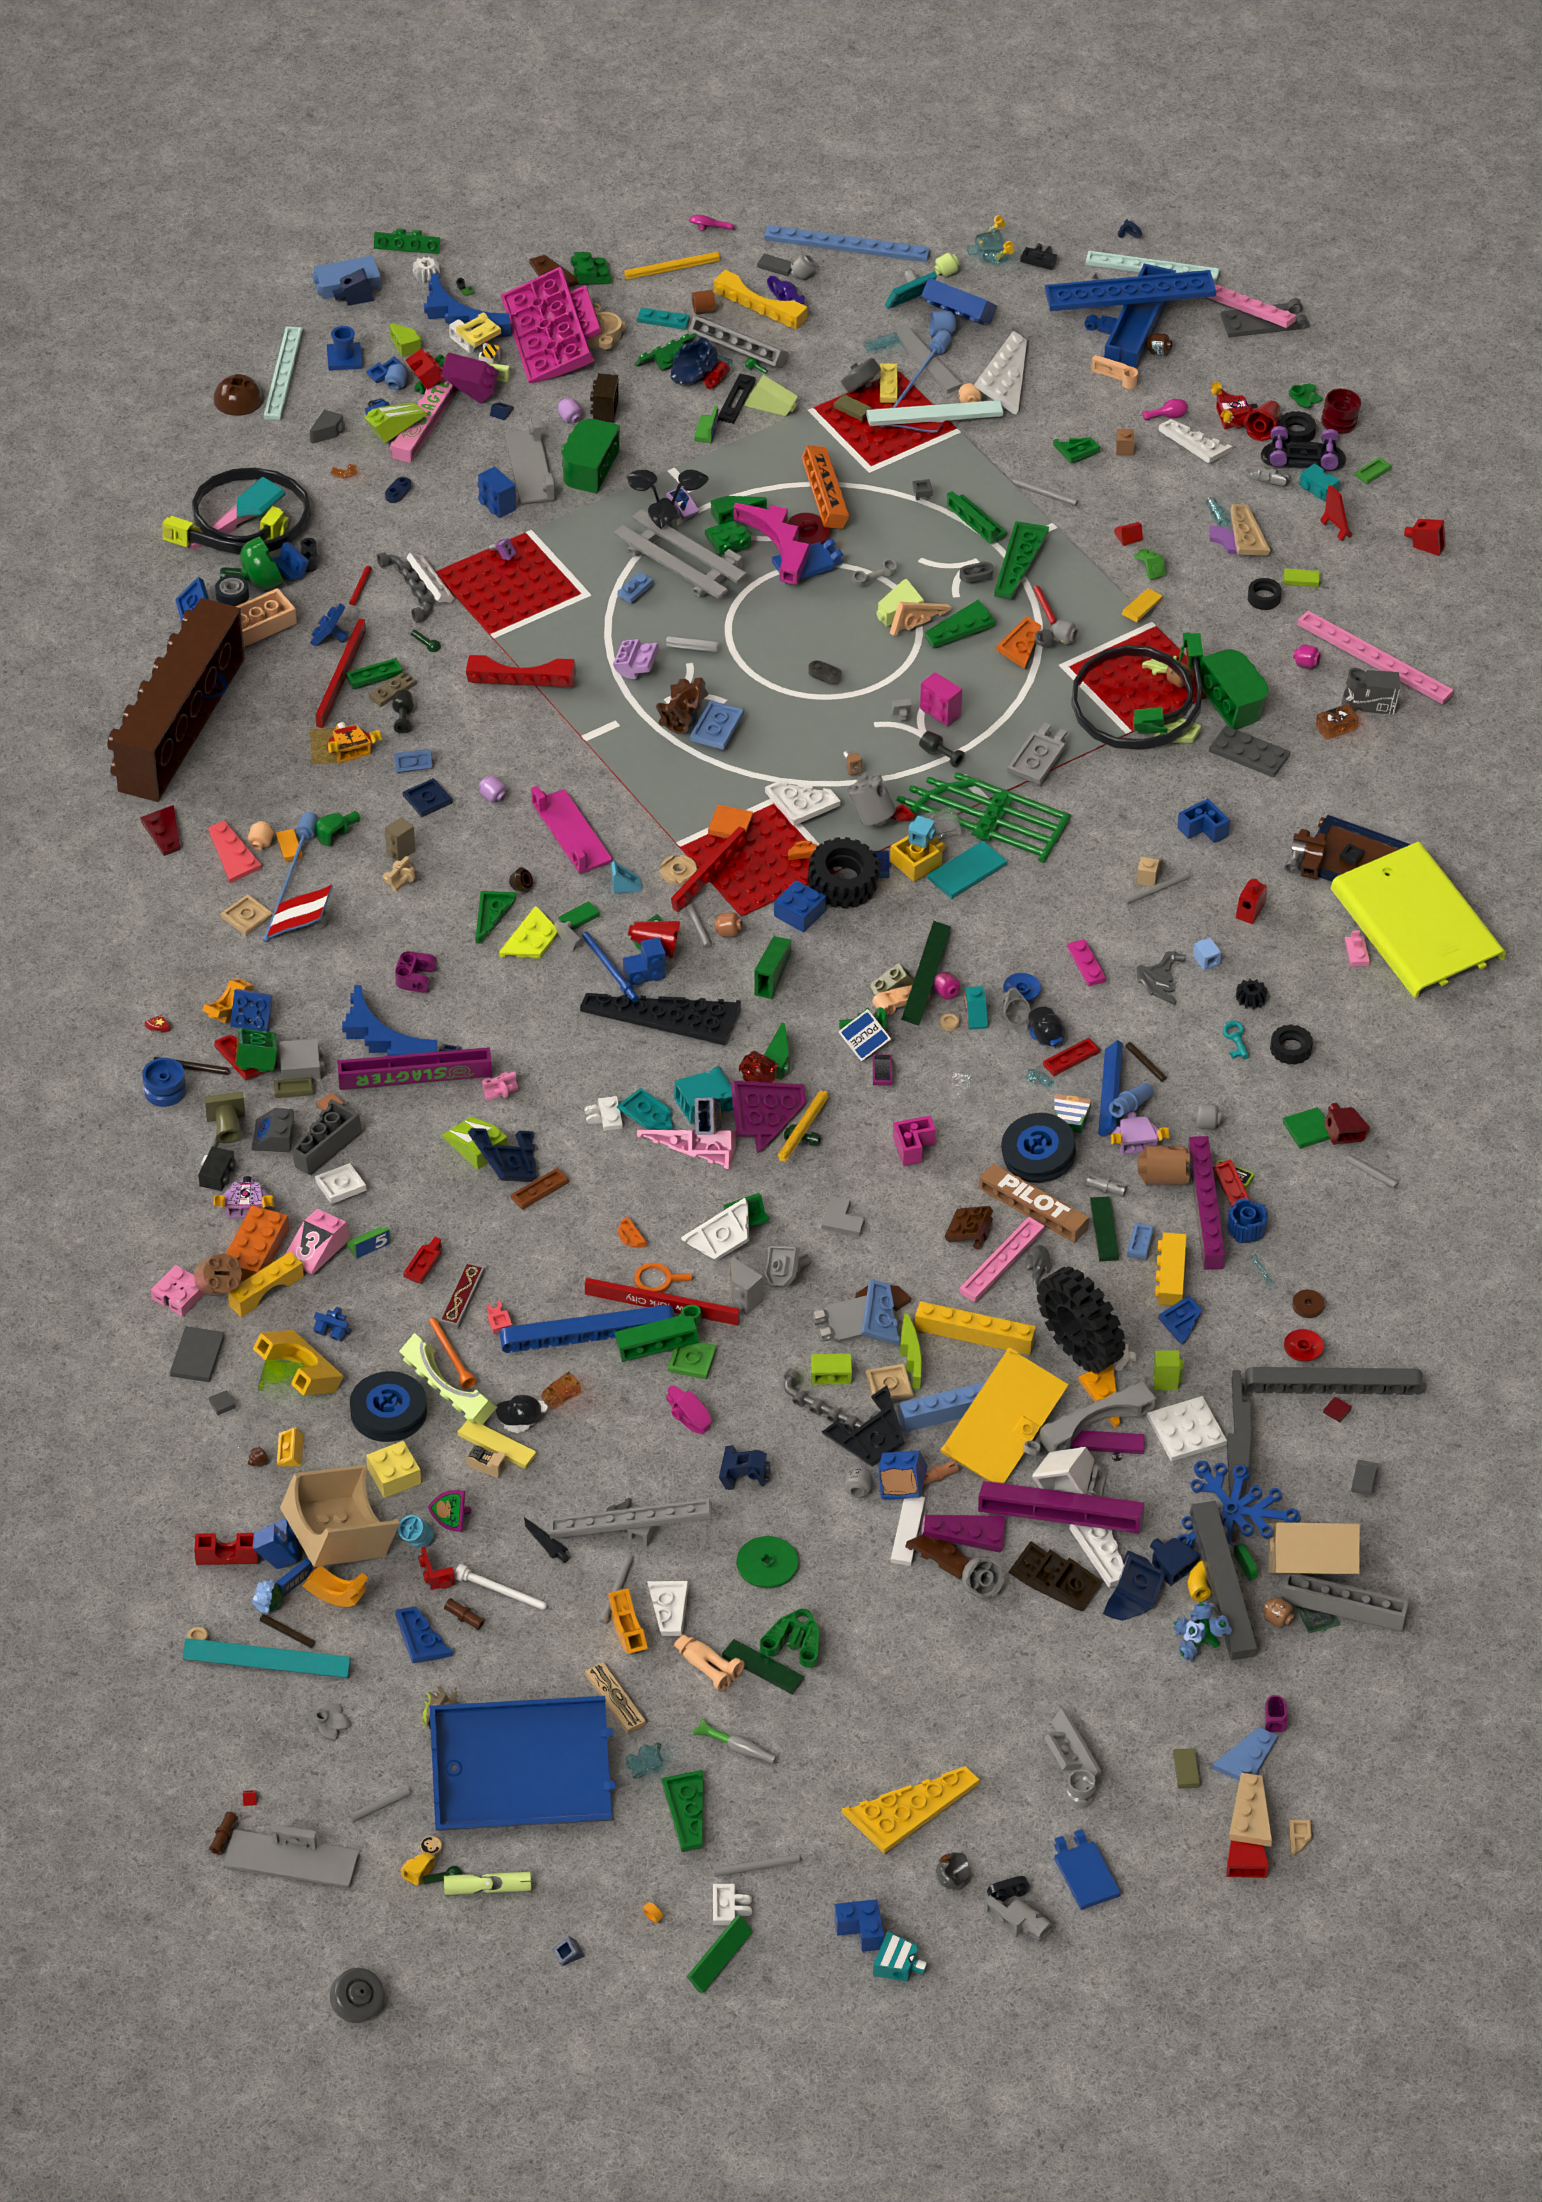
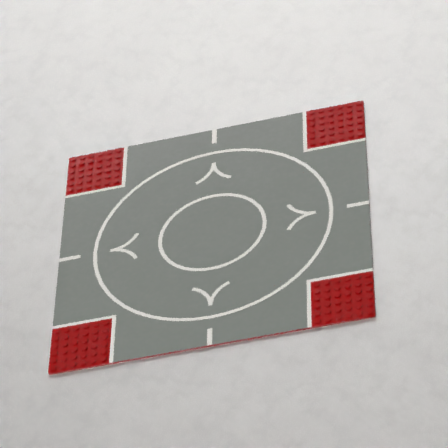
[436,371,1207,916]

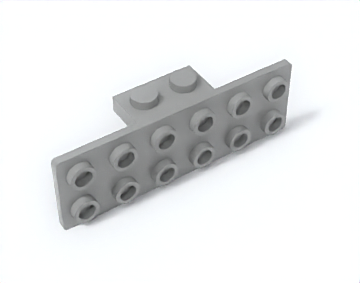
[223,1824,359,1888]

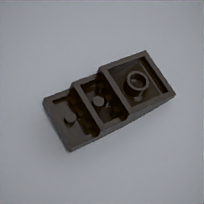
[1008,1541,1103,1612]

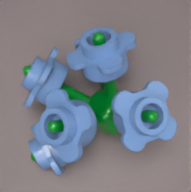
[1173,1602,1232,1662]

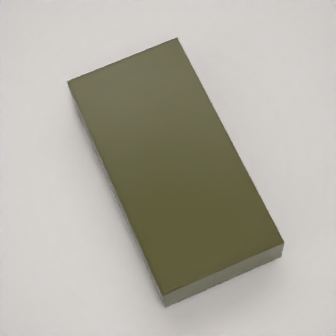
[834,394,872,421]
[274,1077,313,1098]
[1173,1748,1200,1789]

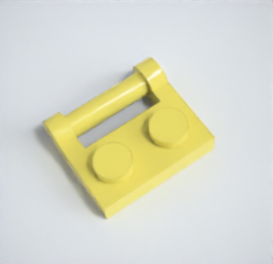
[456,312,501,348]

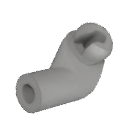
[904,269,917,283]

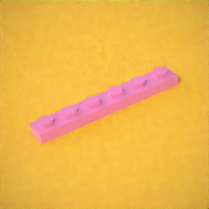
[1207,284,1296,328]
[959,1217,1045,1302]

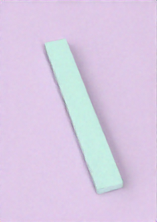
[1086,251,1220,283]
[264,326,303,421]
[866,400,1003,426]

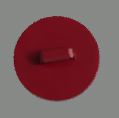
[787,513,830,545]

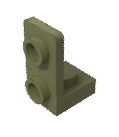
[870,963,914,996]

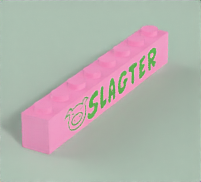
[390,367,459,463]

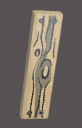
[585,1662,646,1734]

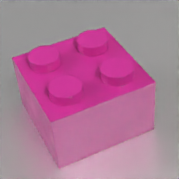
[920,672,962,726]

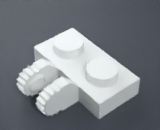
[584,1096,623,1131]
[713,1884,752,1925]

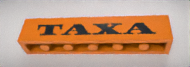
[801,445,849,529]

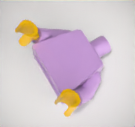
[1111,1112,1170,1155]

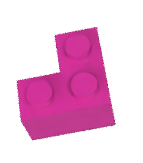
[893,1116,936,1166]

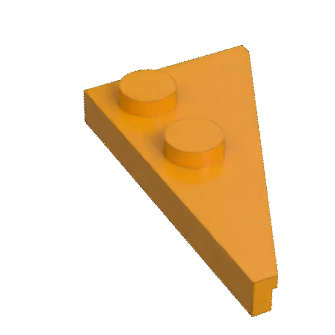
[1078,1364,1120,1429]

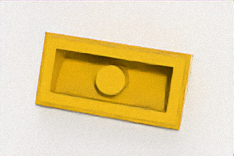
[277,1427,304,1466]

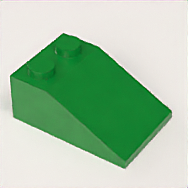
[235,1028,277,1072]

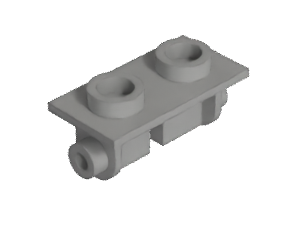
[1086,1465,1106,1497]

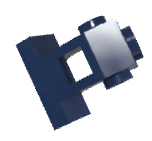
[719,1445,771,1490]

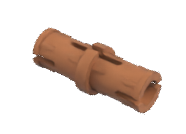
[923,1460,959,1487]

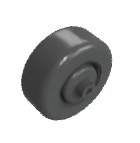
[841,358,881,393]
[330,1968,384,2023]

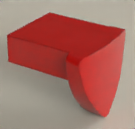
[1114,522,1143,546]

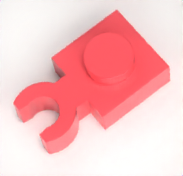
[487,1301,512,1334]

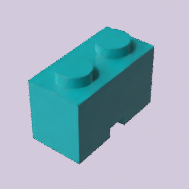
[1299,463,1340,502]

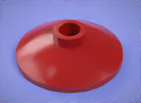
[1284,1329,1324,1362]

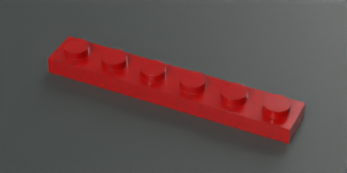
[671,826,747,912]

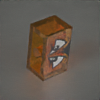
[1316,704,1359,740]

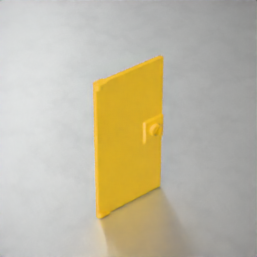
[940,1348,1069,1483]

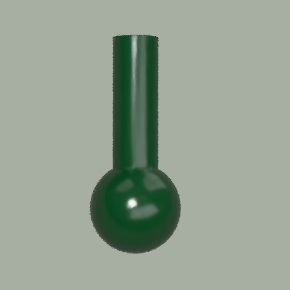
[411,629,441,652]
[423,1866,463,1885]

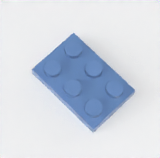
[690,700,744,750]

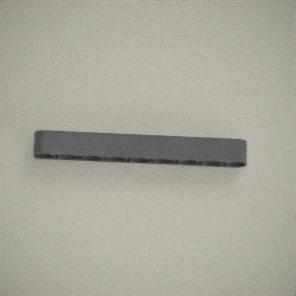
[1245,1367,1424,1395]

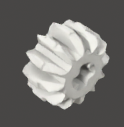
[413,256,441,283]

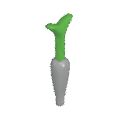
[693,1719,777,1764]

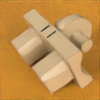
[382,856,415,892]

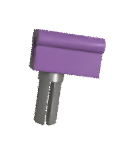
[489,538,516,560]

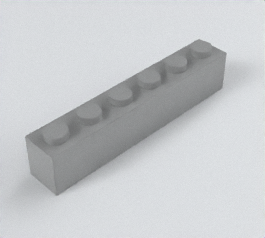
[689,315,788,368]
[1281,1573,1409,1631]

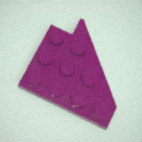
[731,1081,806,1153]

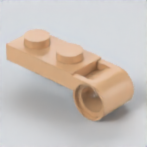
[1091,355,1138,389]
[872,985,931,1015]

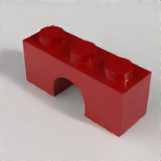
[405,348,443,390]
[194,1533,258,1565]

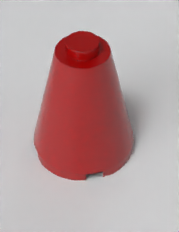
[1244,400,1281,441]
[627,921,680,958]

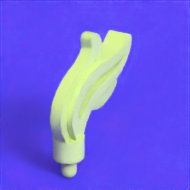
[1142,656,1177,676]

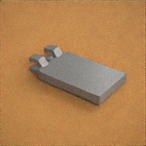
[1007,722,1067,785]
[812,1296,867,1343]

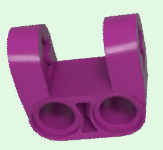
[395,951,437,993]

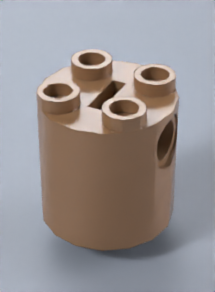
[1137,1146,1190,1185]
[194,1253,242,1296]

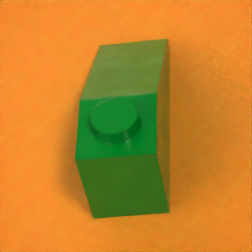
[711,496,767,525]
[760,1022,791,1080]

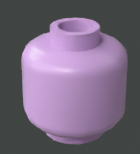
[558,398,583,423]
[479,775,506,802]

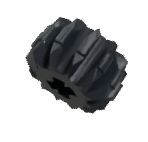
[1235,978,1268,1010]

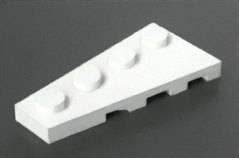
[1159,419,1233,463]

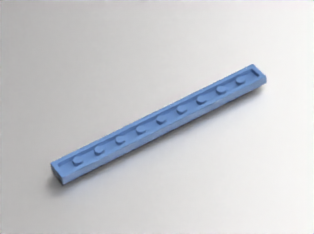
[764,225,930,262]

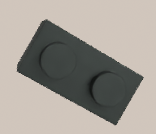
[198,1146,237,1191]

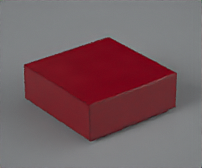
[1323,1397,1352,1423]

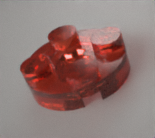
[739,1051,778,1083]

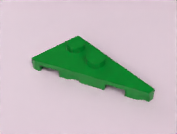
[475,891,516,944]

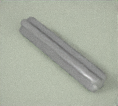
[666,636,719,652]

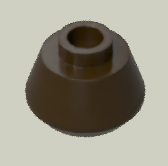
[509,867,533,892]

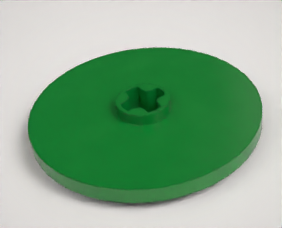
[737,1536,798,1588]

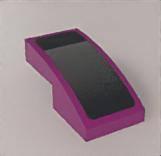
[873,1054,892,1085]

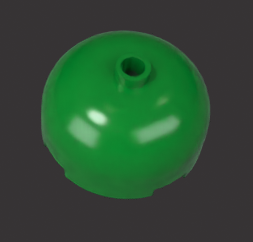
[240,536,283,590]

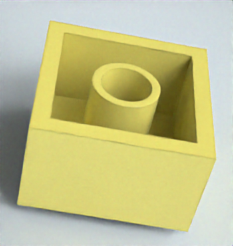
[366,1441,421,1498]

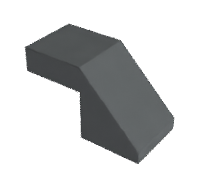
[1351,1459,1378,1496]

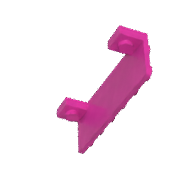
[531,785,612,874]

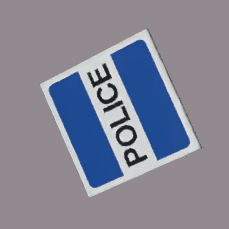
[838,1009,891,1062]

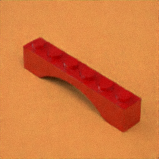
[466,655,576,687]

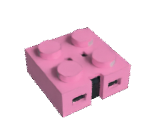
[151,1265,205,1317]

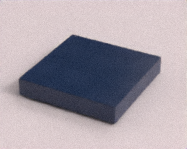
[402,778,453,817]

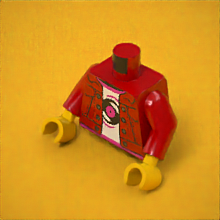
[1211,381,1258,429]

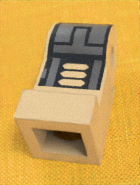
[465,1446,506,1478]

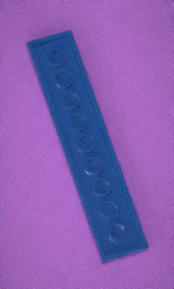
[1045,270,1216,311]

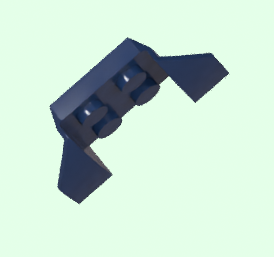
[1103,1550,1166,1621]

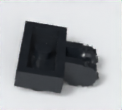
[1020,243,1057,270]

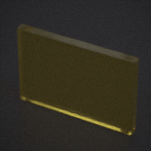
[309,728,344,764]

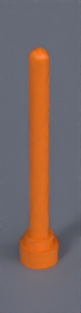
[429,1317,477,1389]

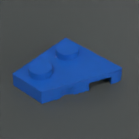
[1158,1296,1202,1345]

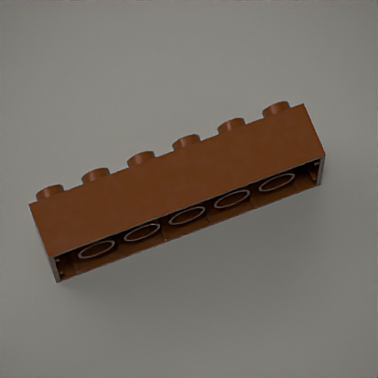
[107,598,245,802]

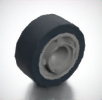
[215,575,249,607]

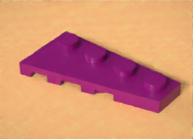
[922,1515,1005,1552]

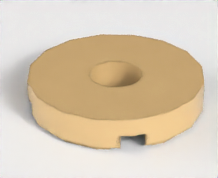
[660,855,697,885]

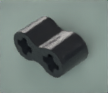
[300,538,317,572]

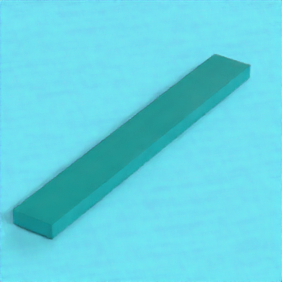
[182,1638,351,1678]

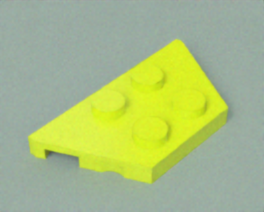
[499,906,559,958]

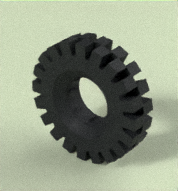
[1037,1266,1126,1373]

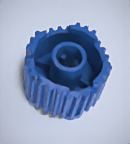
[1227,1198,1268,1243]

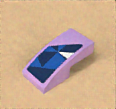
[666,487,699,520]

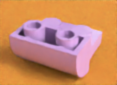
[613,639,659,679]

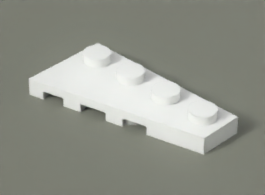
[1069,1524,1124,1588]

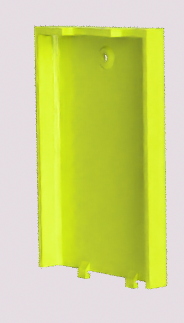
[1330,842,1506,998]

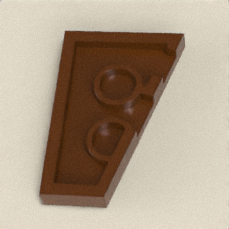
[529,255,578,287]
[905,1535,969,1579]

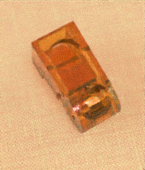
[541,1372,582,1409]

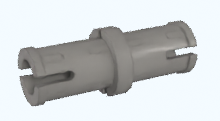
[1086,1174,1127,1197]

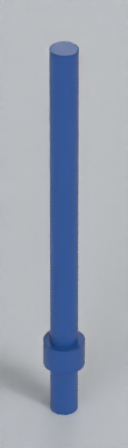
[582,932,639,1002]

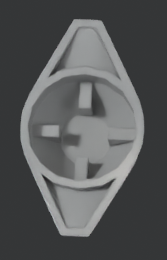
[1002,987,1031,1035]

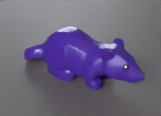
[767,276,805,305]

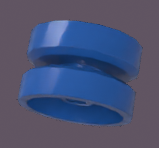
[142,1058,186,1107]

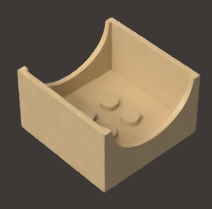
[280,1465,400,1567]
[1268,1523,1360,1574]

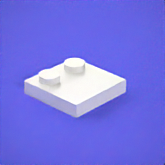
[315,1163,367,1204]

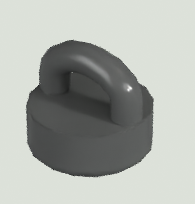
[1034,629,1052,647]

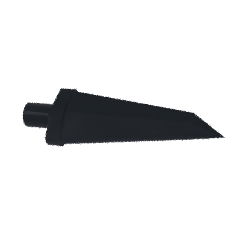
[524,1517,570,1563]

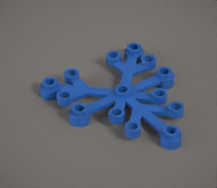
[1177,1460,1301,1549]

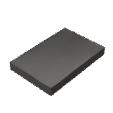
[170,1326,224,1382]

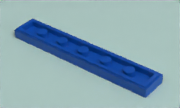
[1098,1040,1123,1137]

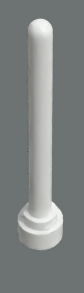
[454,1564,547,1610]

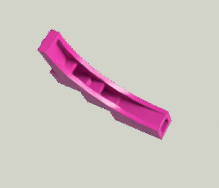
[734,503,809,585]

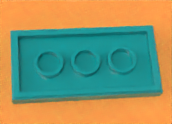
[927,841,1007,899]

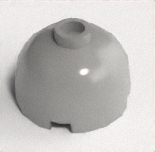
[962,1557,1004,1598]

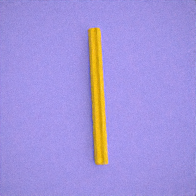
[624,252,720,280]
[777,1090,829,1162]

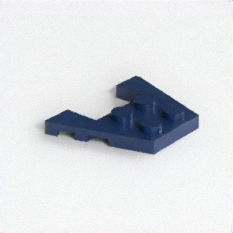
[468,1128,537,1182]

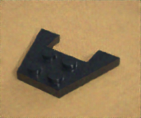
[821,1385,905,1467]

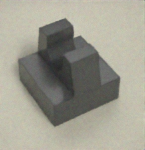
[912,479,933,501]

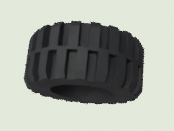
[807,837,880,908]

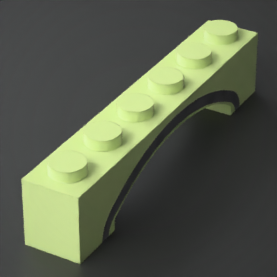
[399,1333,497,1425]

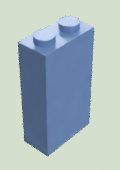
[312,256,381,299]

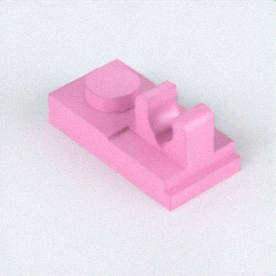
[1345,930,1370,967]

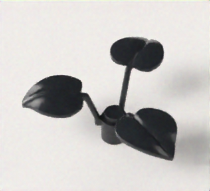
[627,469,709,529]

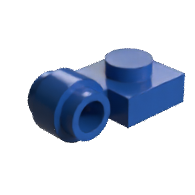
[1084,314,1118,334]

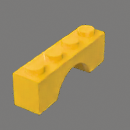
[228,1252,304,1317]

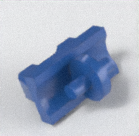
[313,1307,352,1342]

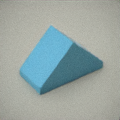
[611,861,642,893]

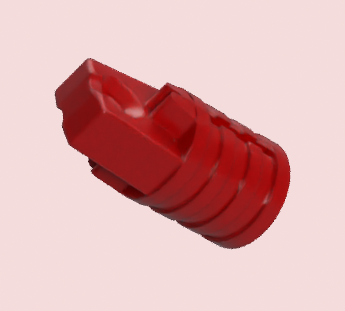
[703,361,730,389]

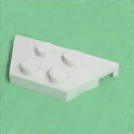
[681,1198,749,1261]

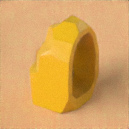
[400,1852,436,1886]

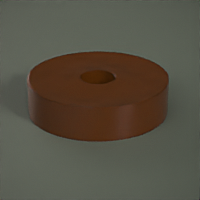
[1292,1289,1324,1318]

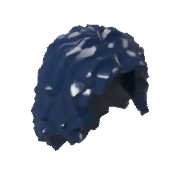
[670,337,718,385]

